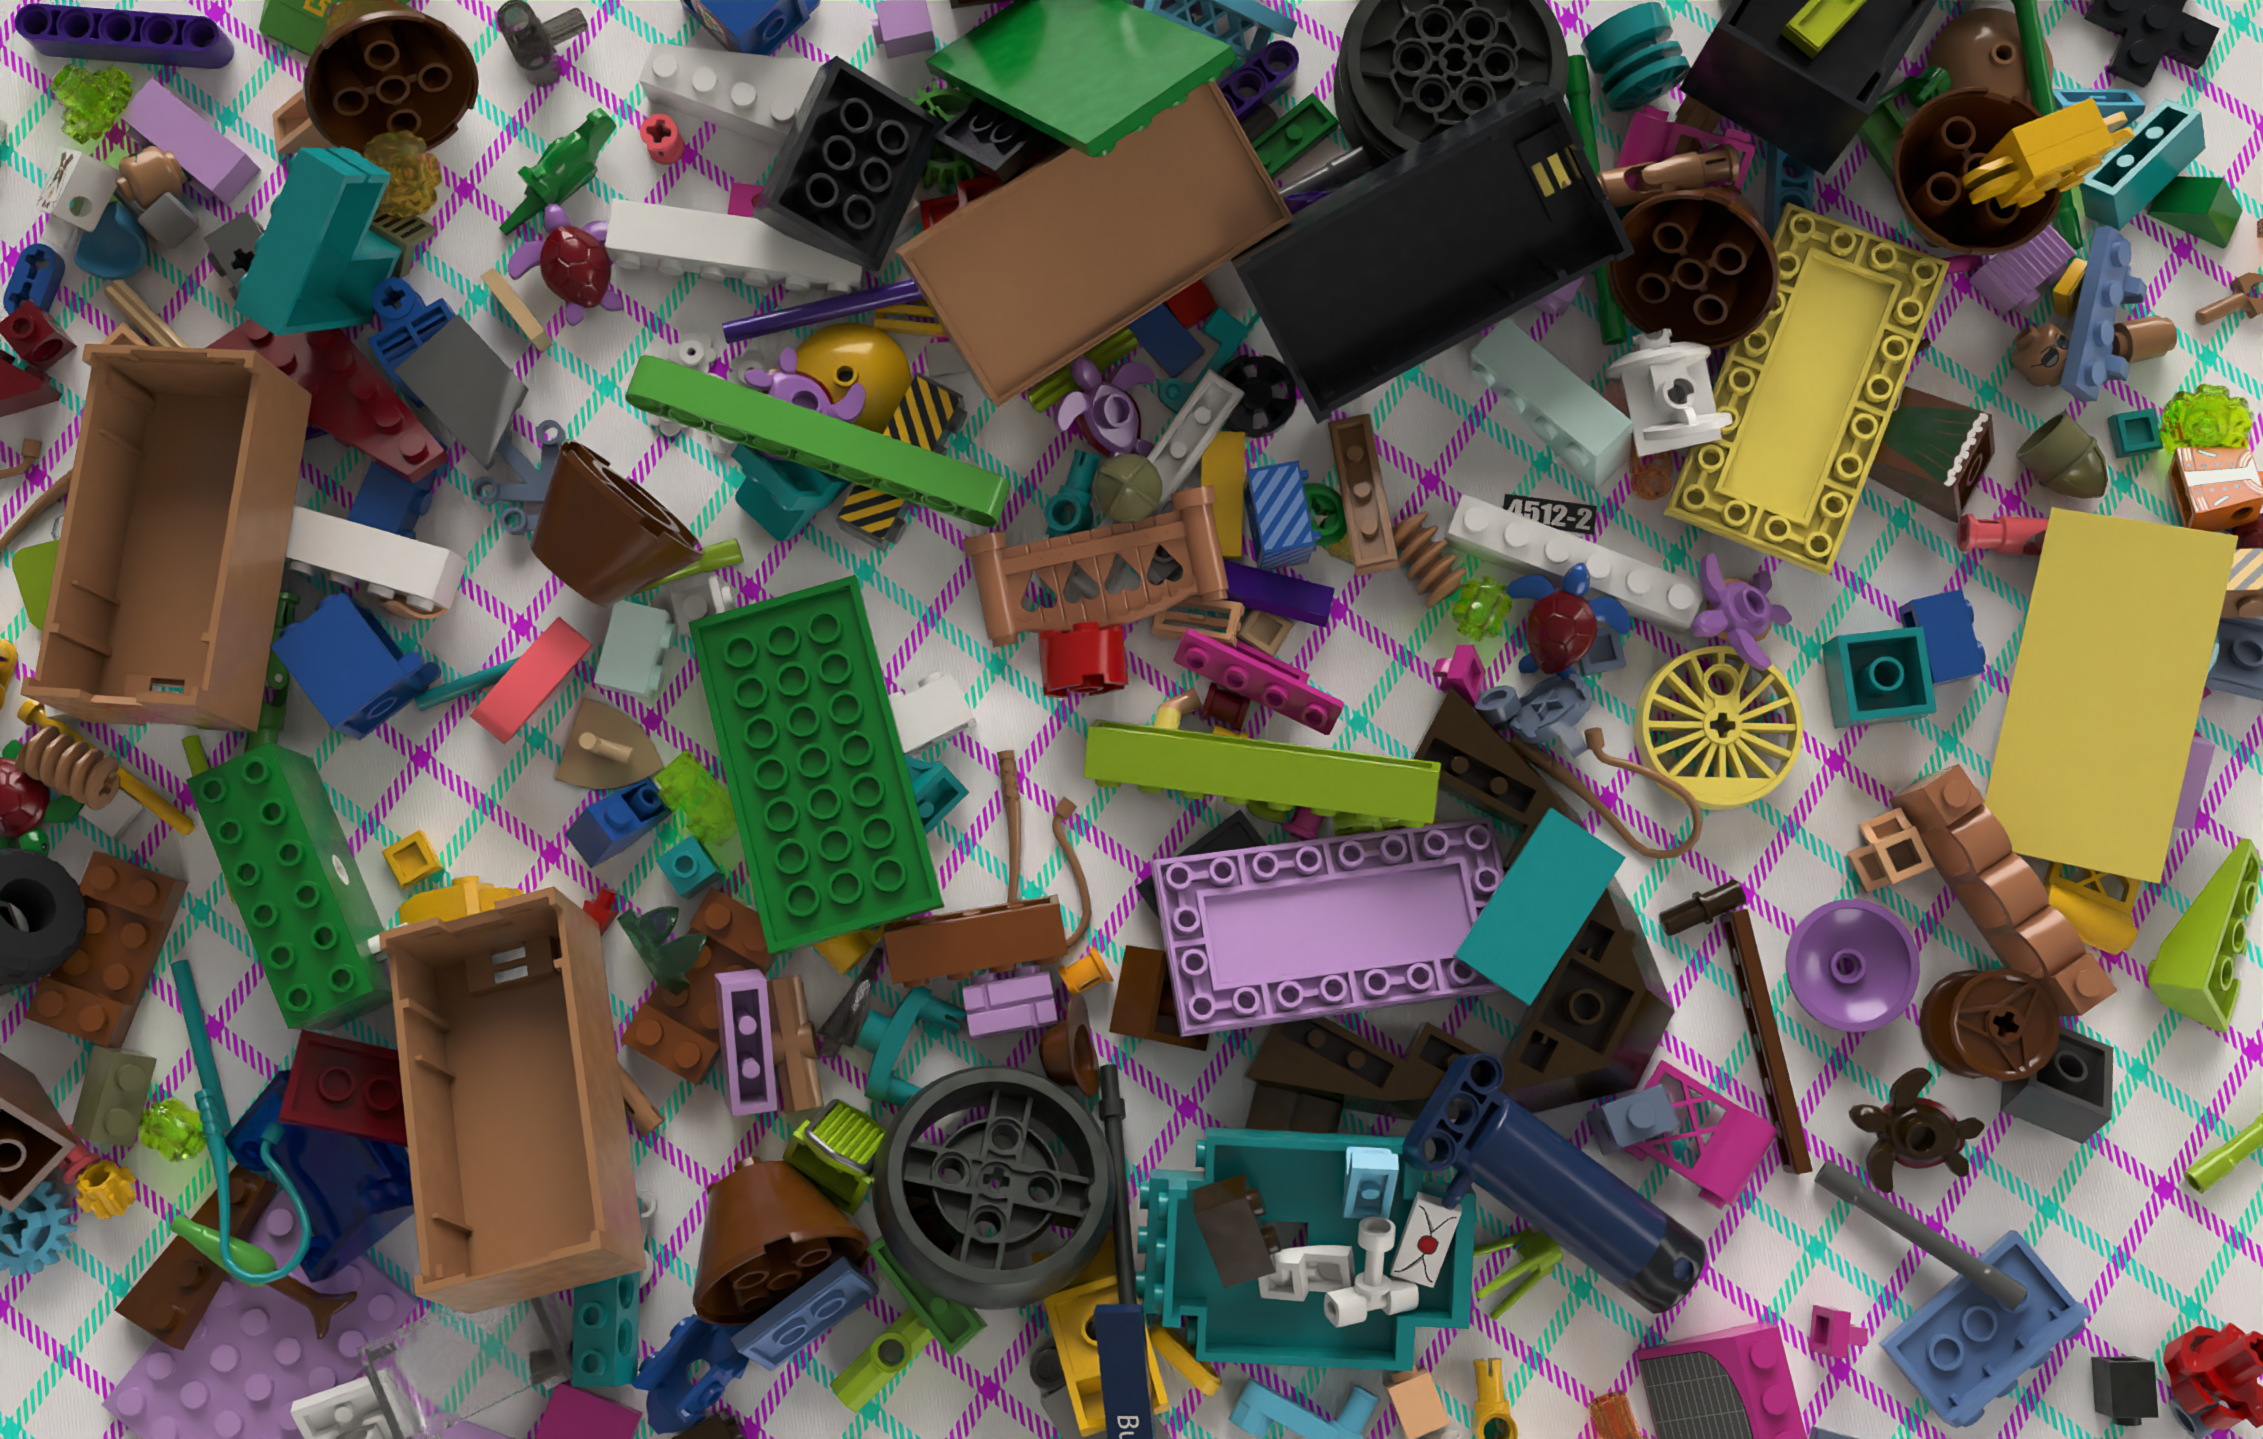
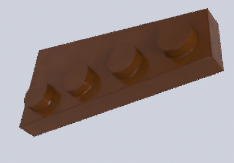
[114,1164,278,1350]

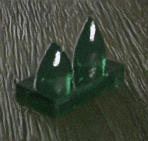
[617,906,707,996]

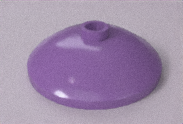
[1785,899,1920,1032]

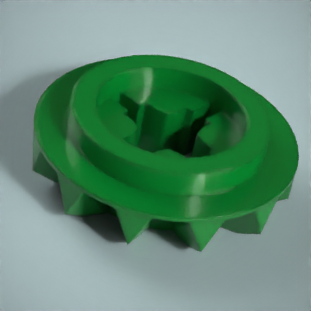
[1303,483,1348,549]

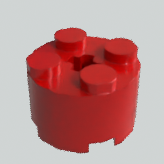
[1037,622,1129,698]

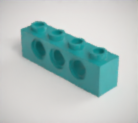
[572,1198,641,1387]

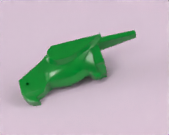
[499,107,617,236]

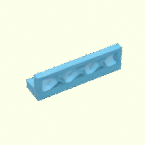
[1143,0,1298,61]

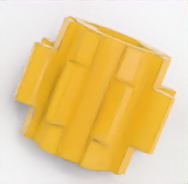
[75,1160,137,1219]

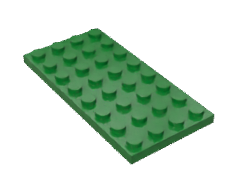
[688,575,945,956]

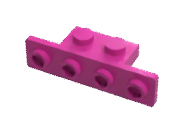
[1173,628,1345,735]

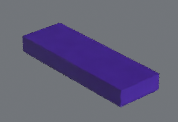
[1222,560,1335,627]

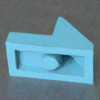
[1343,1147,1399,1220]

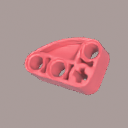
[470,617,593,745]

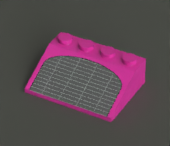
[1635,1320,1807,1439]

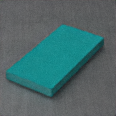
[1453,808,1626,1006]

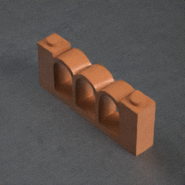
[1889,764,2118,1017]

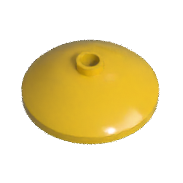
[795,322,912,434]

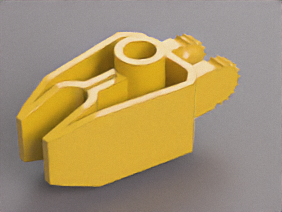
[398,876,524,925]

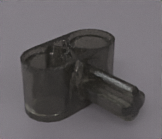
[496,0,589,87]

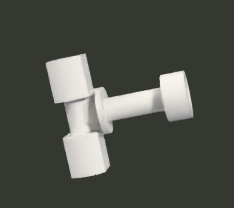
[1324,1217,1419,1328]

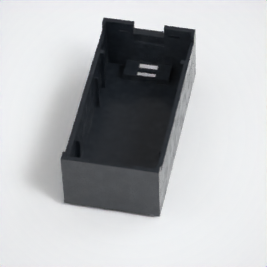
[1678,0,1937,175]
[1231,81,1635,424]

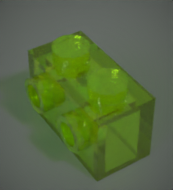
[654,749,739,847]

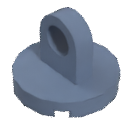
[1509,674,1593,759]

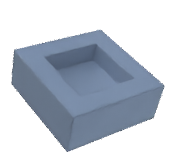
[1578,626,1627,677]

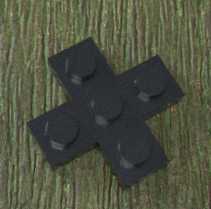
[2084,0,2220,88]

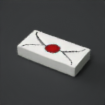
[1390,1192,1462,1288]

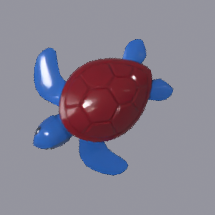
[1506,563,1631,680]

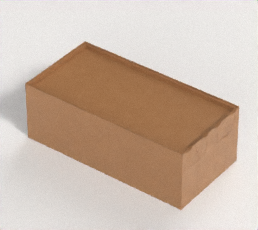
[893,81,1294,408]

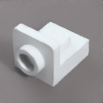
[671,576,737,637]

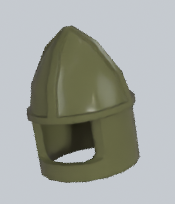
[2015,412,2108,499]
[1094,454,1162,523]

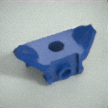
[631,1314,749,1435]

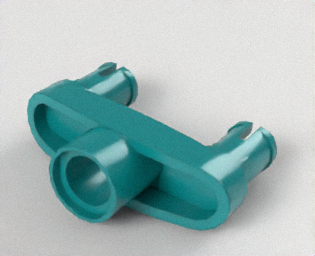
[854,986,966,1108]

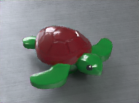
[0,739,85,857]

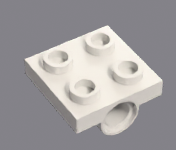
[290,1371,415,1439]

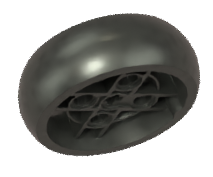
[871,1066,1116,1310]

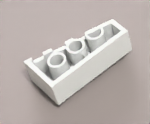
[639,43,826,149]

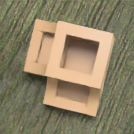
[1847,807,1935,893]

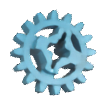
[0,1180,78,1276]

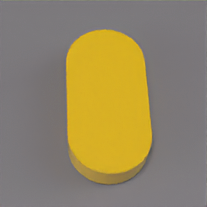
[1148,1321,1222,1397]

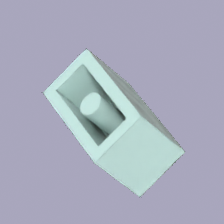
[594,600,677,700]

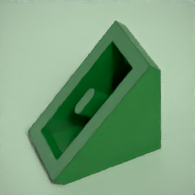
[2147,176,2243,249]

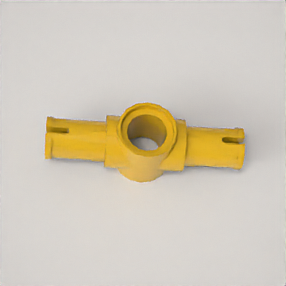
[1471,1357,1518,1439]

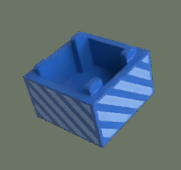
[1243,460,1321,570]

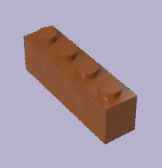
[883,894,1068,988]

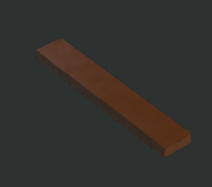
[1721,909,1813,1175]

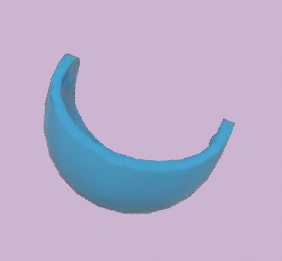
[74,201,149,280]

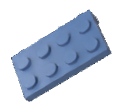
[1878,1230,2091,1428]

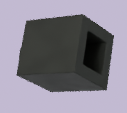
[2091,1356,2159,1426]

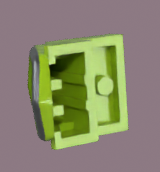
[782,1099,886,1217]

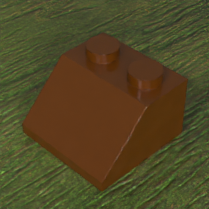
[1109,945,1210,1051]

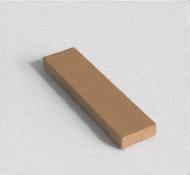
[1328,413,1400,577]

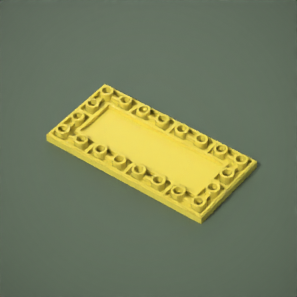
[1663,203,1950,577]
[1984,507,2238,885]

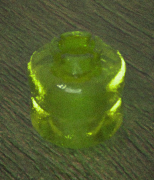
[1451,576,1513,642]
[139,1097,206,1163]

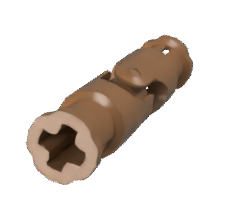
[1562,143,1739,208]

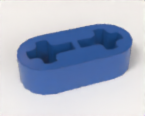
[3,243,65,315]

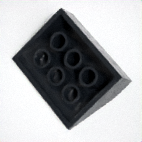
[751,56,945,272]

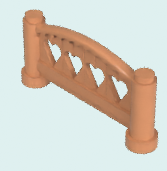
[962,485,1229,648]

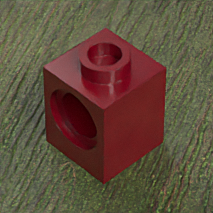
[0,300,77,372]

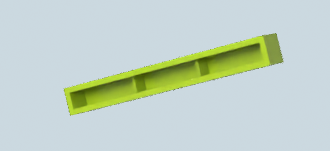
[1083,719,1441,828]

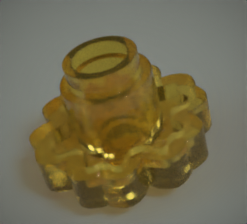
[364,130,442,218]

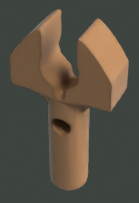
[2195,272,2263,325]

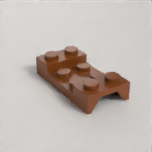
[25,851,189,1048]
[620,887,778,1085]

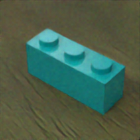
[2080,99,2206,231]

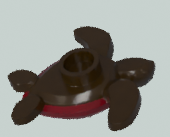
[1848,1068,1985,1193]

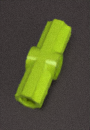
[829,1306,935,1414]

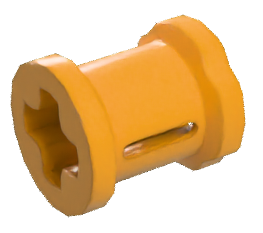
[1057,946,1114,995]

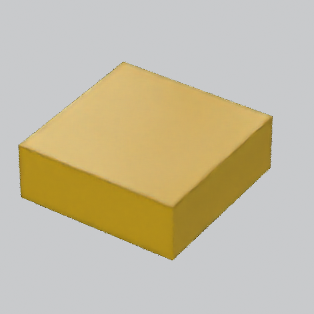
[2053,258,2087,318]
[381,830,444,890]

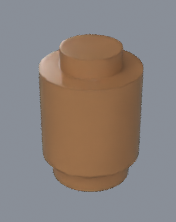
[2111,315,2177,364]

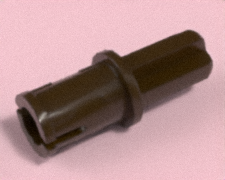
[1658,879,1747,936]

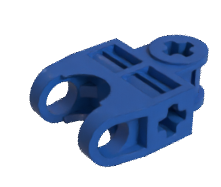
[367,277,456,409]

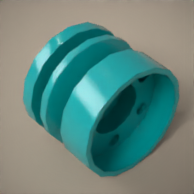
[1580,2,1691,112]

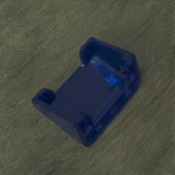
[225,1070,414,1283]

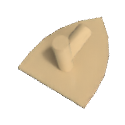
[555,698,664,790]

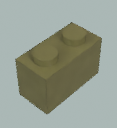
[70,1044,157,1147]

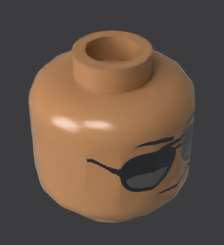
[115,146,187,210]
[2011,324,2070,387]

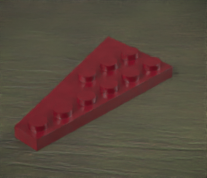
[205,319,449,484]

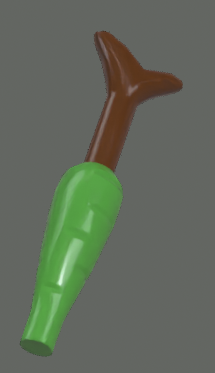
[169,1214,357,1340]

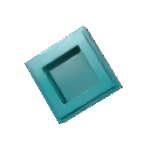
[2107,408,2164,459]

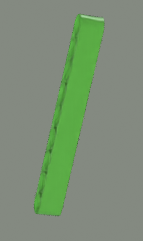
[625,355,1010,527]

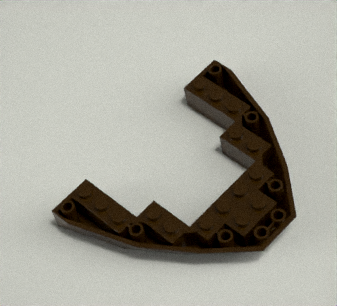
[1243,687,1675,1121]

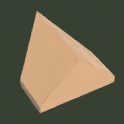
[272,89,336,154]

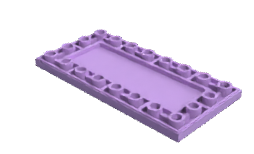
[1151,817,1505,1037]

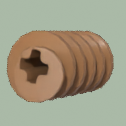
[1392,511,1467,609]
[15,725,120,811]

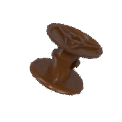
[1919,968,2061,1081]

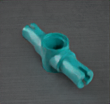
[1044,449,1102,539]

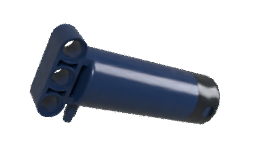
[1402,1053,1707,1314]

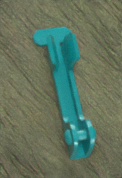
[1158,307,1260,415]

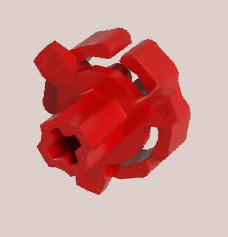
[2163,1322,2263,1430]

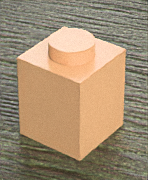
[1383,1363,1450,1439]

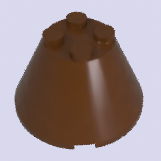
[303,0,479,160]
[1892,87,2062,256]
[1606,185,1780,350]
[692,1156,871,1326]

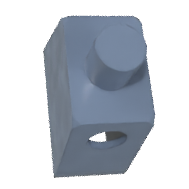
[1586,1084,1682,1156]

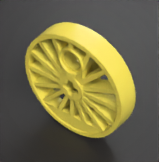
[1634,646,1803,811]

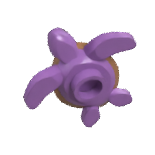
[1691,553,1792,671]

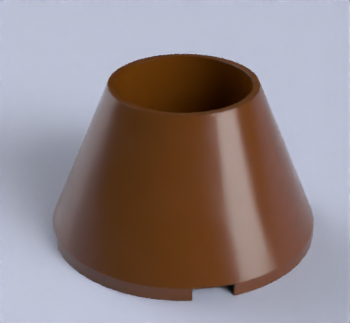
[530,439,705,608]

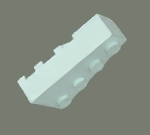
[1470,317,1633,492]

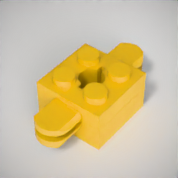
[1961,98,2135,209]

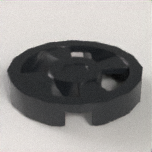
[1219,354,1297,439]

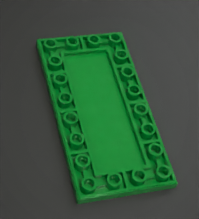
[925,0,1237,158]

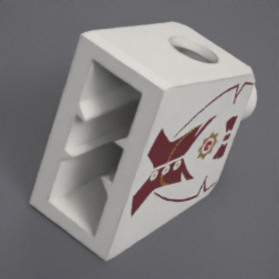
[36,146,121,249]

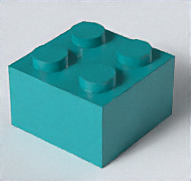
[1822,626,1937,729]

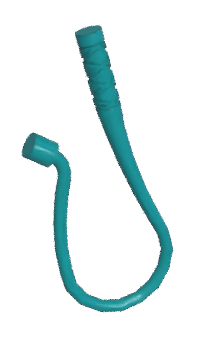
[194,1089,312,1283]

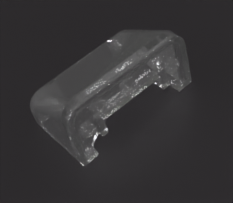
[356,1293,572,1439]

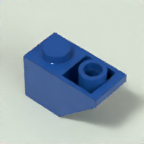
[565,777,674,869]

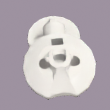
[1604,328,1733,457]

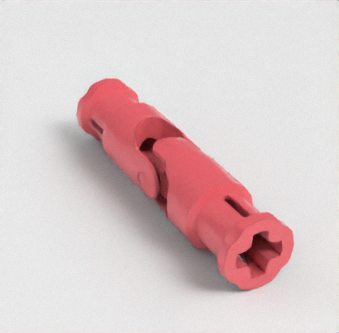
[1957,514,2049,556]

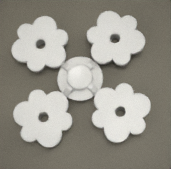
[648,332,774,454]

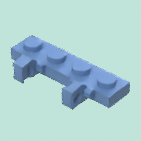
[2060,226,2147,402]

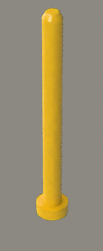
[17,698,195,835]

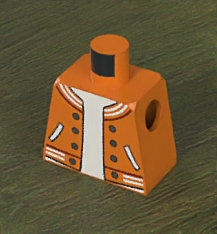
[2168,447,2263,532]

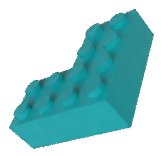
[233,148,402,336]

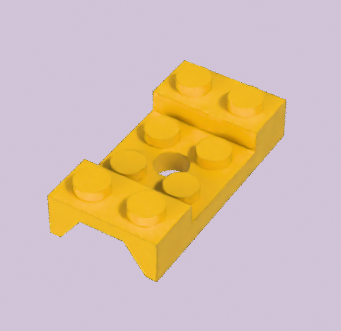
[1031,1229,1170,1438]

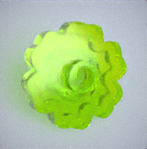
[50,64,133,145]
[2159,384,2254,454]

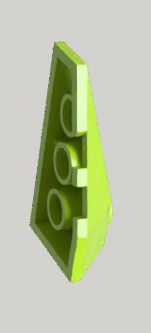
[2147,838,2263,1033]

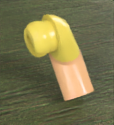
[1153,688,1203,729]

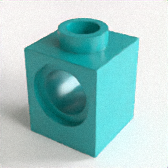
[655,835,725,900]

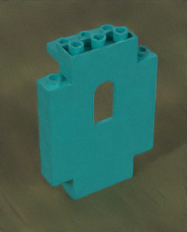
[1136,1127,1476,1371]

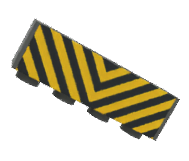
[836,372,968,552]

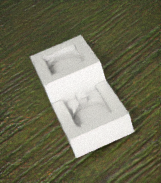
[1258,1245,1356,1302]

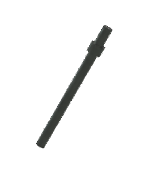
[1098,1064,1137,1304]

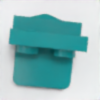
[731,444,852,542]

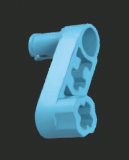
[1228,1378,1380,1439]

